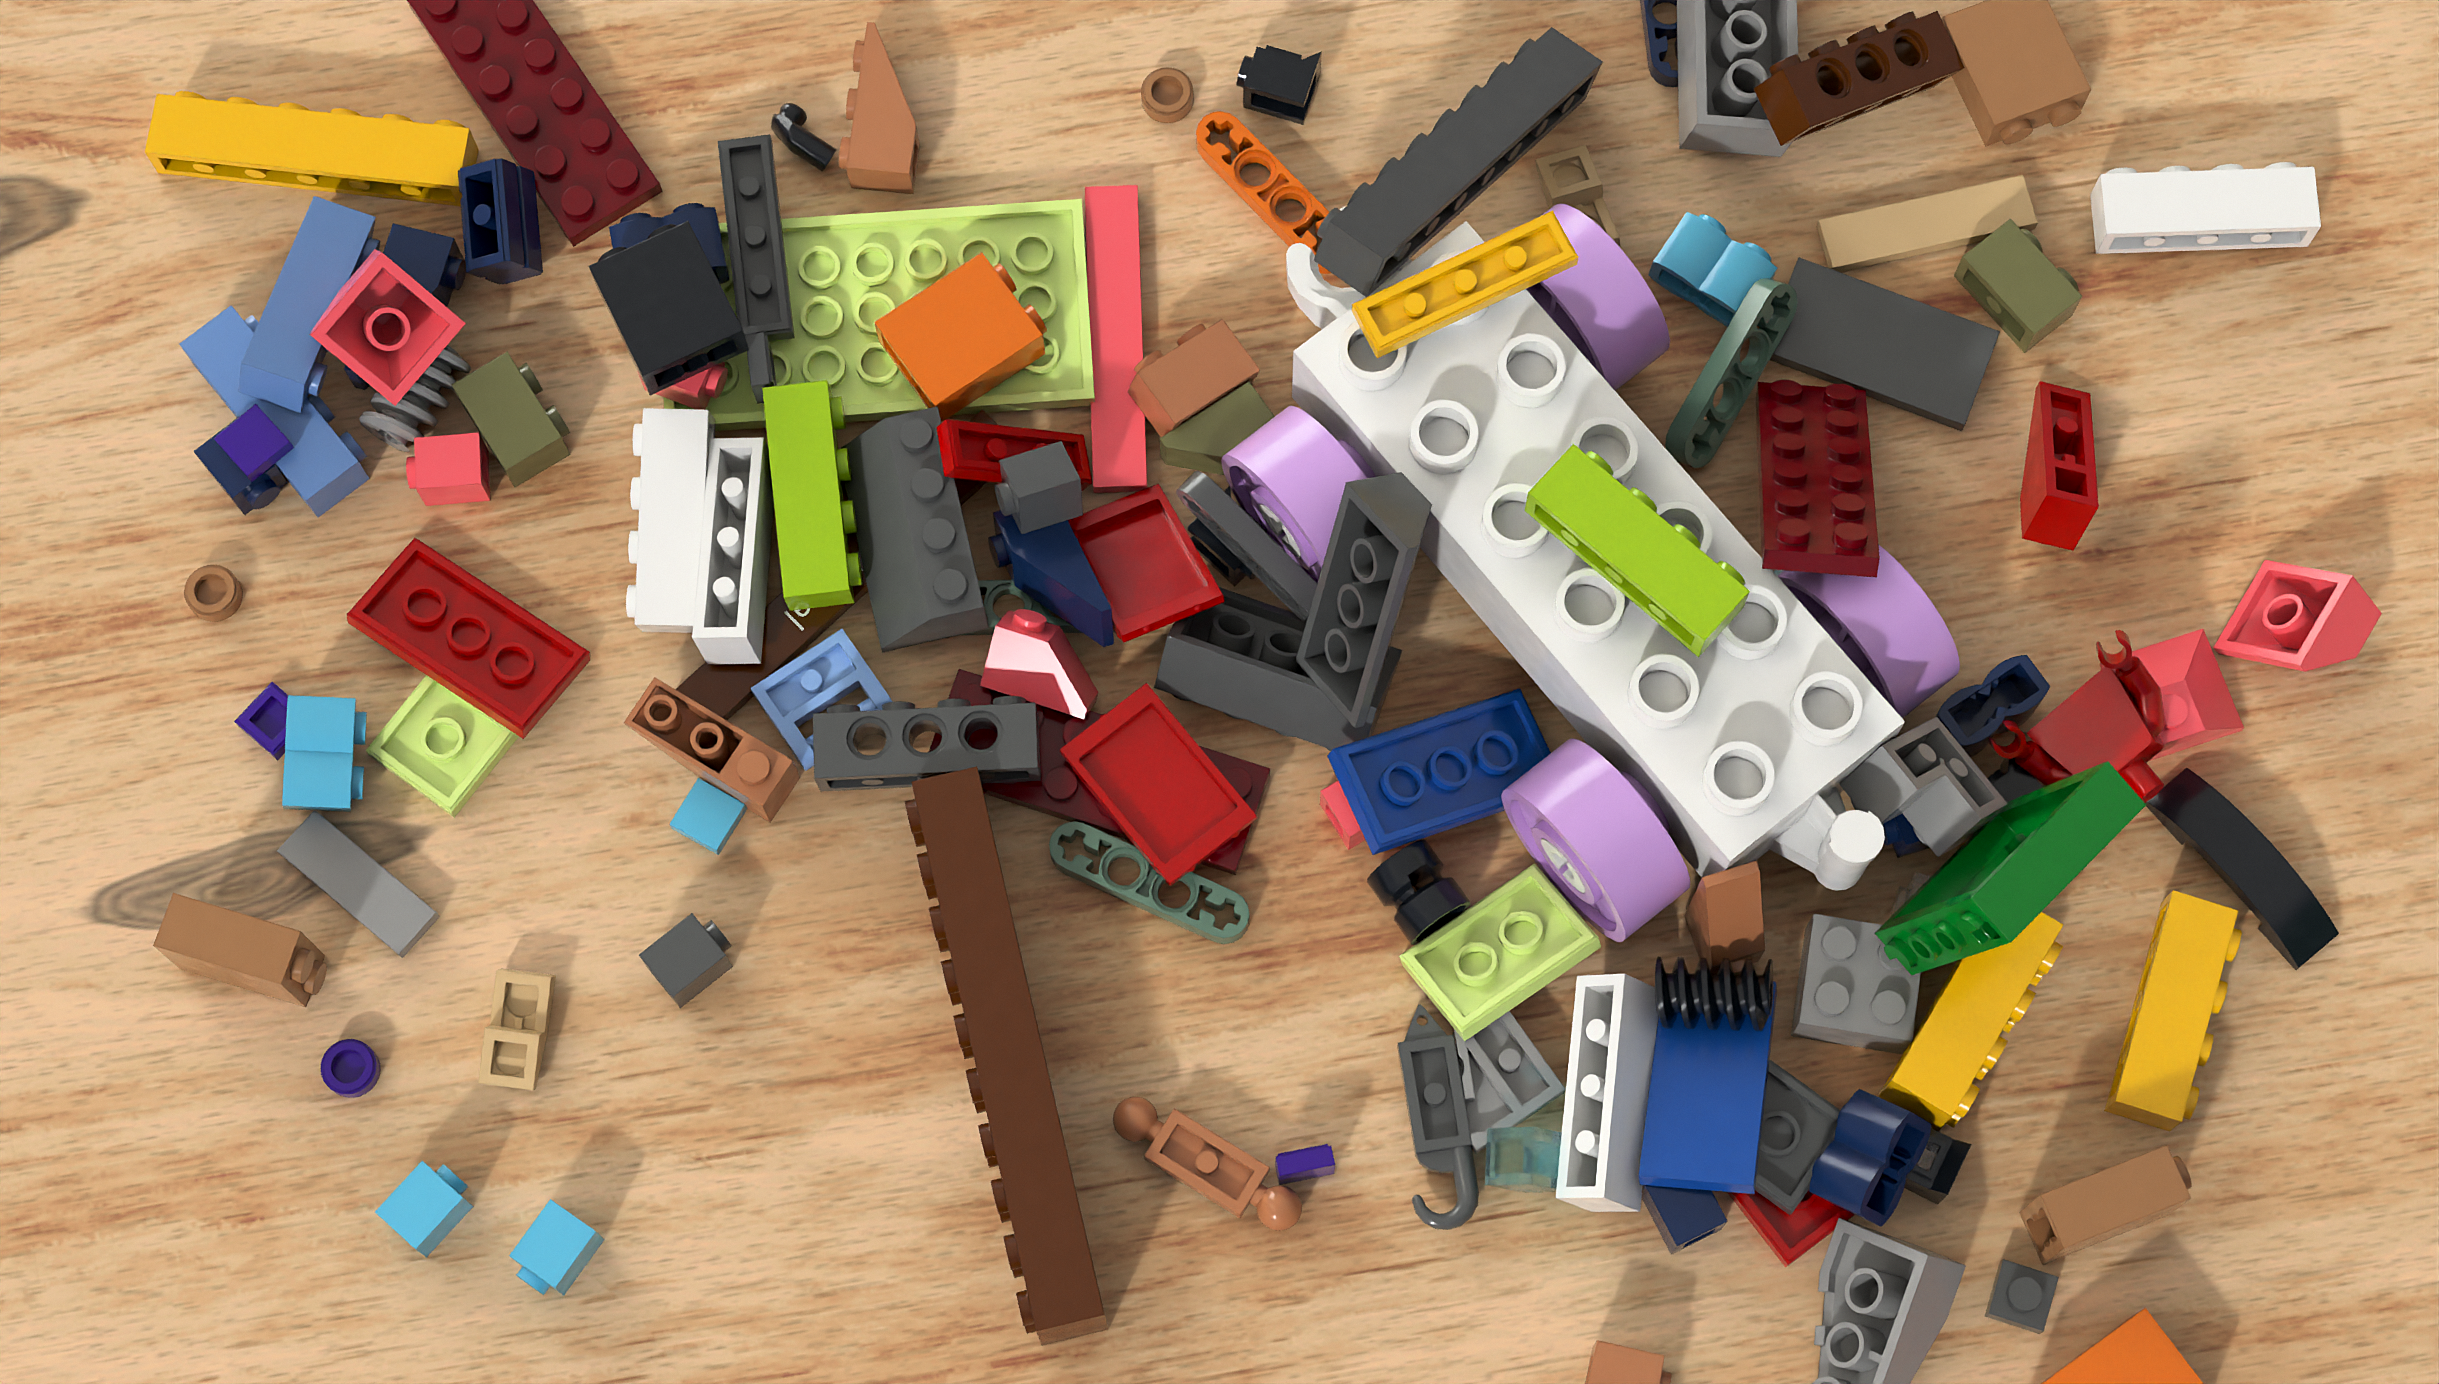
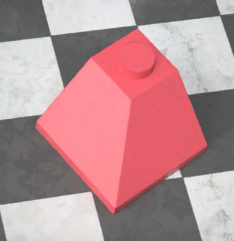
[309,249,466,406]
[2213,560,2382,672]
[2099,629,2244,761]

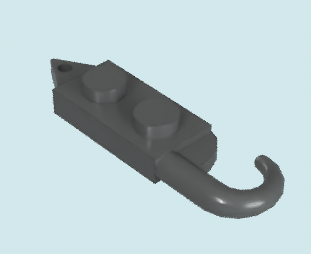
[1397,1004,1479,1230]

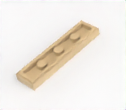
[1816,175,2038,272]

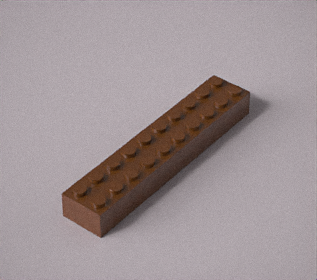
[905,766,1108,1346]

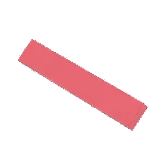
[1085,185,1147,493]

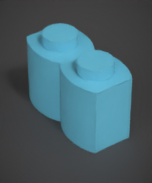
[1648,212,1777,327]
[282,695,367,812]

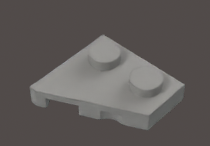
[1453,1011,1566,1154]

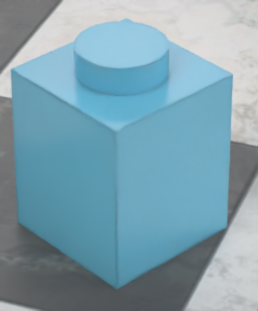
[375,1161,474,1258]
[509,1199,604,1295]

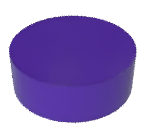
[321,1039,380,1098]

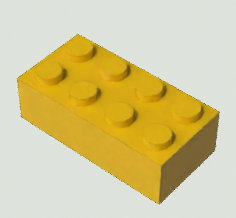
[1877,912,2063,1131]

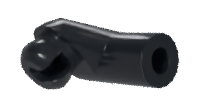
[771,103,837,172]

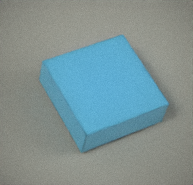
[669,778,747,855]

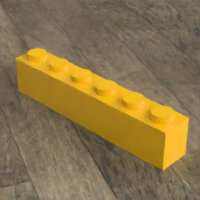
[145,91,479,206]

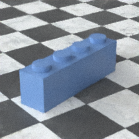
[238,196,380,413]
[179,305,370,517]

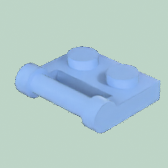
[750,629,893,771]

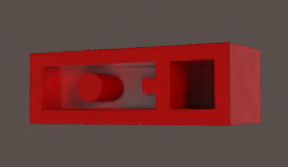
[2020,381,2099,551]

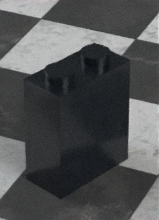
[589,221,749,395]

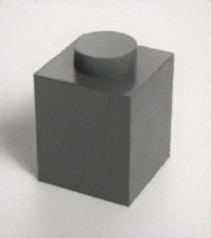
[995,441,1083,534]
[639,913,733,1008]

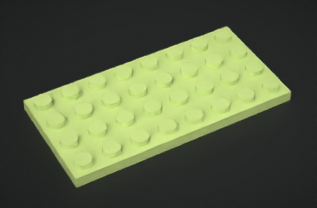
[664,199,1095,431]

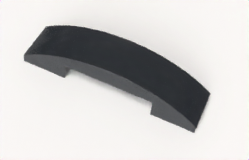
[2145,768,2339,970]

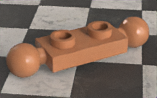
[1113,1096,1302,1231]

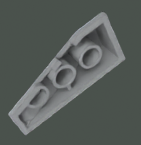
[1812,1218,1966,1384]

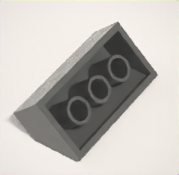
[840,406,989,653]
[1296,472,1432,728]
[1154,587,1402,751]

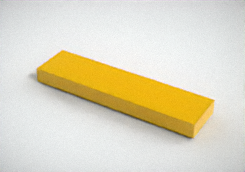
[1352,210,1579,358]

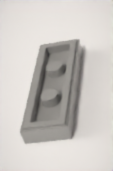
[277,810,440,958]

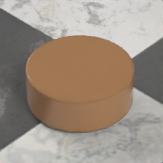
[1141,67,1194,123]
[184,565,243,622]

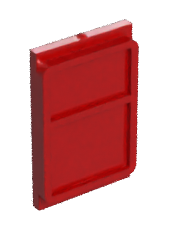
[1068,483,1225,643]
[1059,683,1257,886]

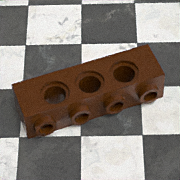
[1753,11,1964,146]

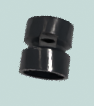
[1367,839,1470,945]

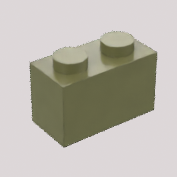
[1954,219,2082,353]
[451,352,570,487]

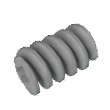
[359,345,471,453]

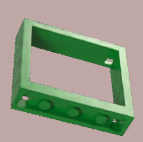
[1875,761,2146,975]

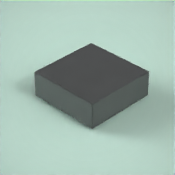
[745,332,777,404]

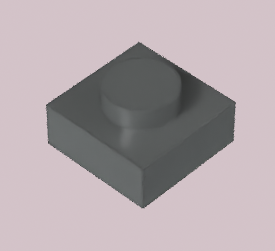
[1985,1259,2059,1334]

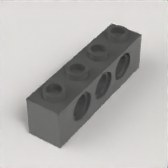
[813,696,1041,792]

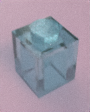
[1485,1127,1562,1193]

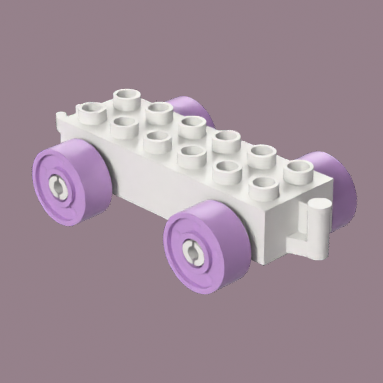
[1221,203,1960,942]

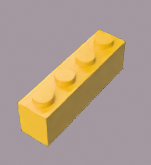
[2104,890,2242,1132]

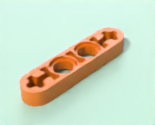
[1196,111,1331,274]

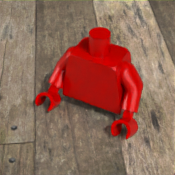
[1989,630,2165,803]

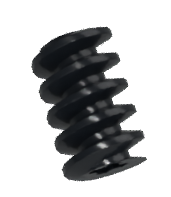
[1655,957,1773,1031]

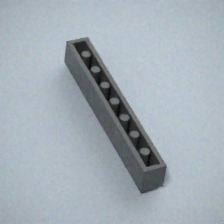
[1314,27,1603,297]

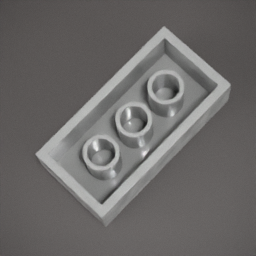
[1677,0,1798,157]

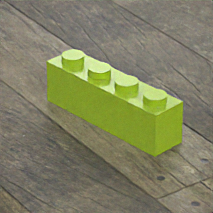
[762,380,862,611]
[1524,444,1750,657]

